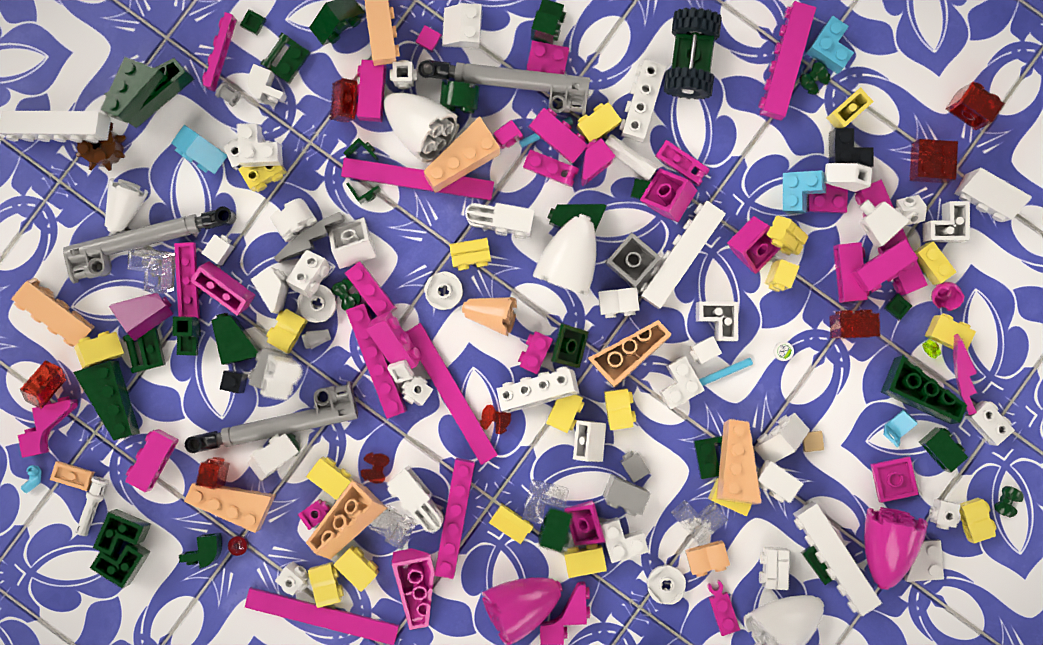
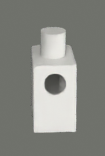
[859,200,909,248]

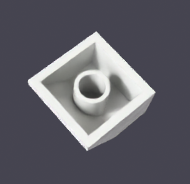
[442,3,482,49]
[328,217,376,269]
[251,267,289,314]

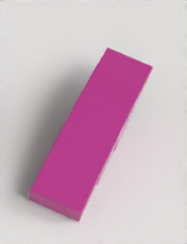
[953,334,977,415]

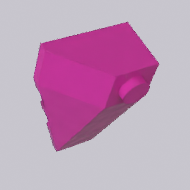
[392,548,435,630]

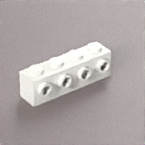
[619,59,666,143]
[497,367,579,413]

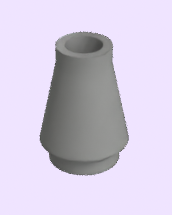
[301,329,331,350]

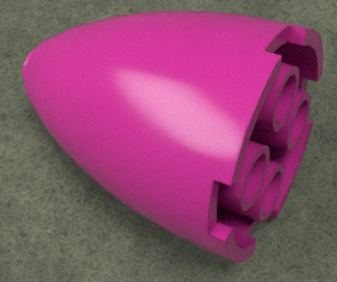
[864,507,928,590]
[482,577,563,645]

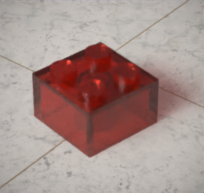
[945,81,1005,130]
[910,139,958,183]
[829,309,880,339]

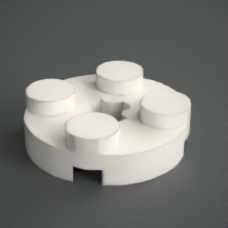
[424,272,463,310]
[297,284,337,323]
[646,564,686,605]

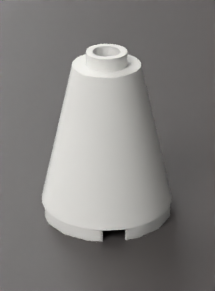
[105,178,148,234]

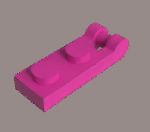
[655,140,710,186]
[523,149,579,187]

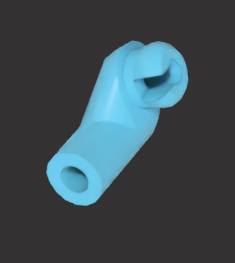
[21,465,42,494]

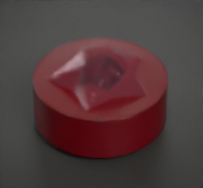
[228,535,249,556]

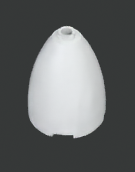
[384,93,459,163]
[533,214,596,296]
[744,595,824,645]

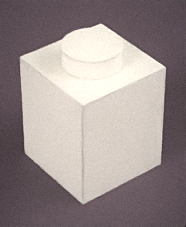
[201,234,235,266]
[689,336,722,364]

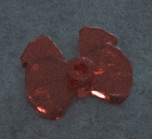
[479,404,511,434]
[360,452,390,484]

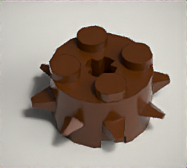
[76,122,126,171]

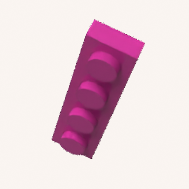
[202,12,237,91]
[174,242,200,319]

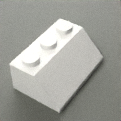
[954,168,1032,222]

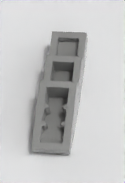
[274,212,345,263]

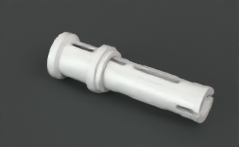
[75,476,109,536]

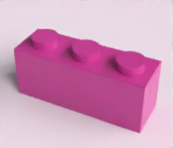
[354,59,387,122]
[528,108,587,163]
[851,239,919,293]
[833,242,869,303]
[190,261,256,315]
[345,261,397,317]
[366,311,422,369]
[125,429,179,493]

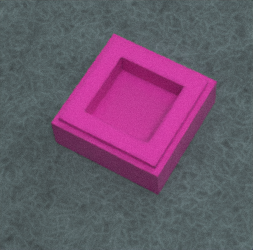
[415,25,442,52]

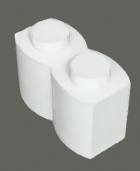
[598,287,639,318]

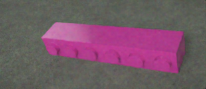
[758,1,816,121]
[855,180,927,295]
[346,303,407,419]
[434,458,475,579]

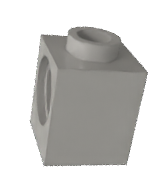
[620,451,650,483]

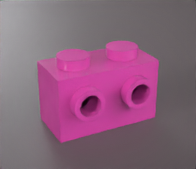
[518,331,553,374]

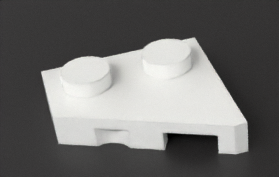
[904,539,944,582]

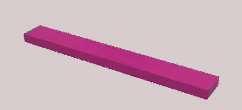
[341,158,494,201]
[406,323,498,465]
[244,588,399,645]

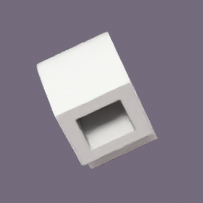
[248,64,287,104]

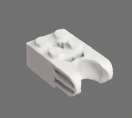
[465,203,534,239]
[387,465,444,532]

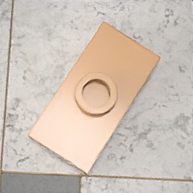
[50,461,95,491]

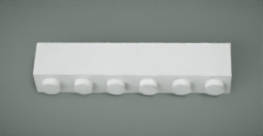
[0,111,111,143]
[640,201,726,309]
[793,501,882,616]

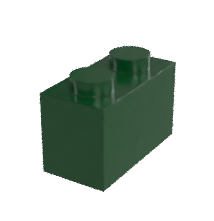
[919,427,968,473]

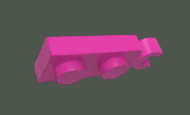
[707,580,740,636]

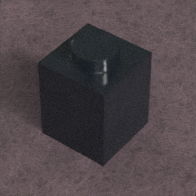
[219,370,248,394]

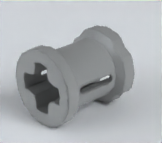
[215,82,241,107]

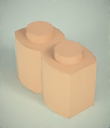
[685,540,730,577]

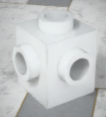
[390,60,418,89]
[894,195,927,226]
[400,376,433,406]
[929,499,961,530]
[275,561,309,596]

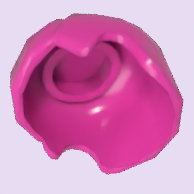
[931,282,965,311]

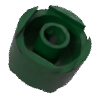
[439,81,480,114]

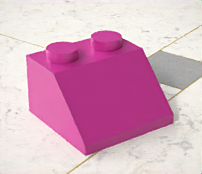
[581,138,616,186]
[640,168,698,222]
[727,216,781,274]

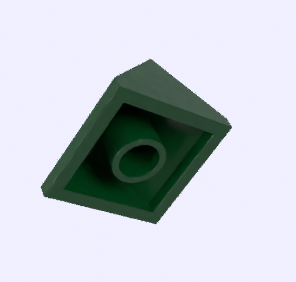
[551,324,589,369]

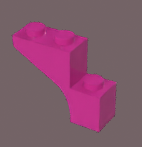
[17,396,78,458]
[540,581,590,645]

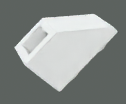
[824,163,872,192]

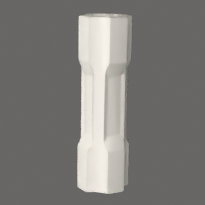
[605,134,658,181]

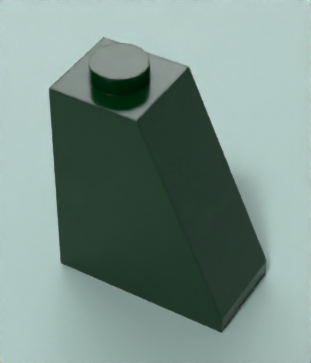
[547,204,607,232]
[211,313,261,365]

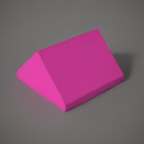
[564,500,605,546]

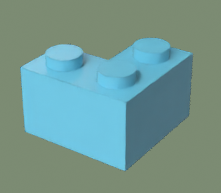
[806,16,854,74]
[171,125,227,174]
[783,170,826,214]

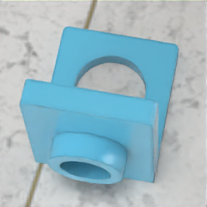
[883,410,918,448]

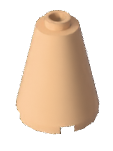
[462,297,517,336]

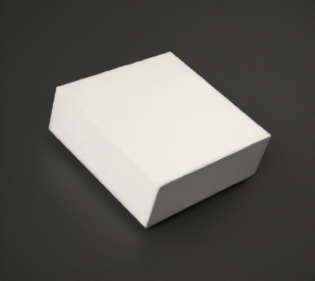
[387,359,414,384]

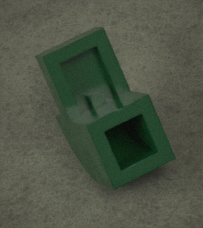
[172,316,201,356]
[179,533,222,569]

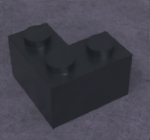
[829,128,874,168]

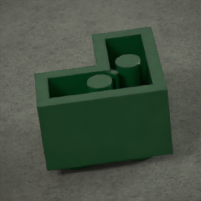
[309,0,365,45]
[531,0,567,44]
[93,509,151,556]
[89,543,151,589]

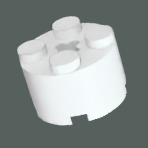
[270,198,317,242]

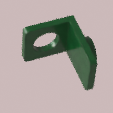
[343,138,379,161]
[346,182,382,204]

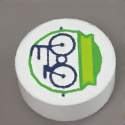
[773,342,794,361]

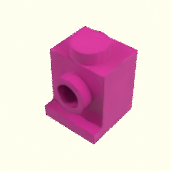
[493,120,523,149]
[298,499,330,530]

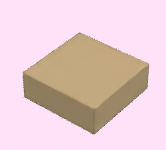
[802,431,824,452]

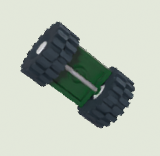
[664,8,722,100]

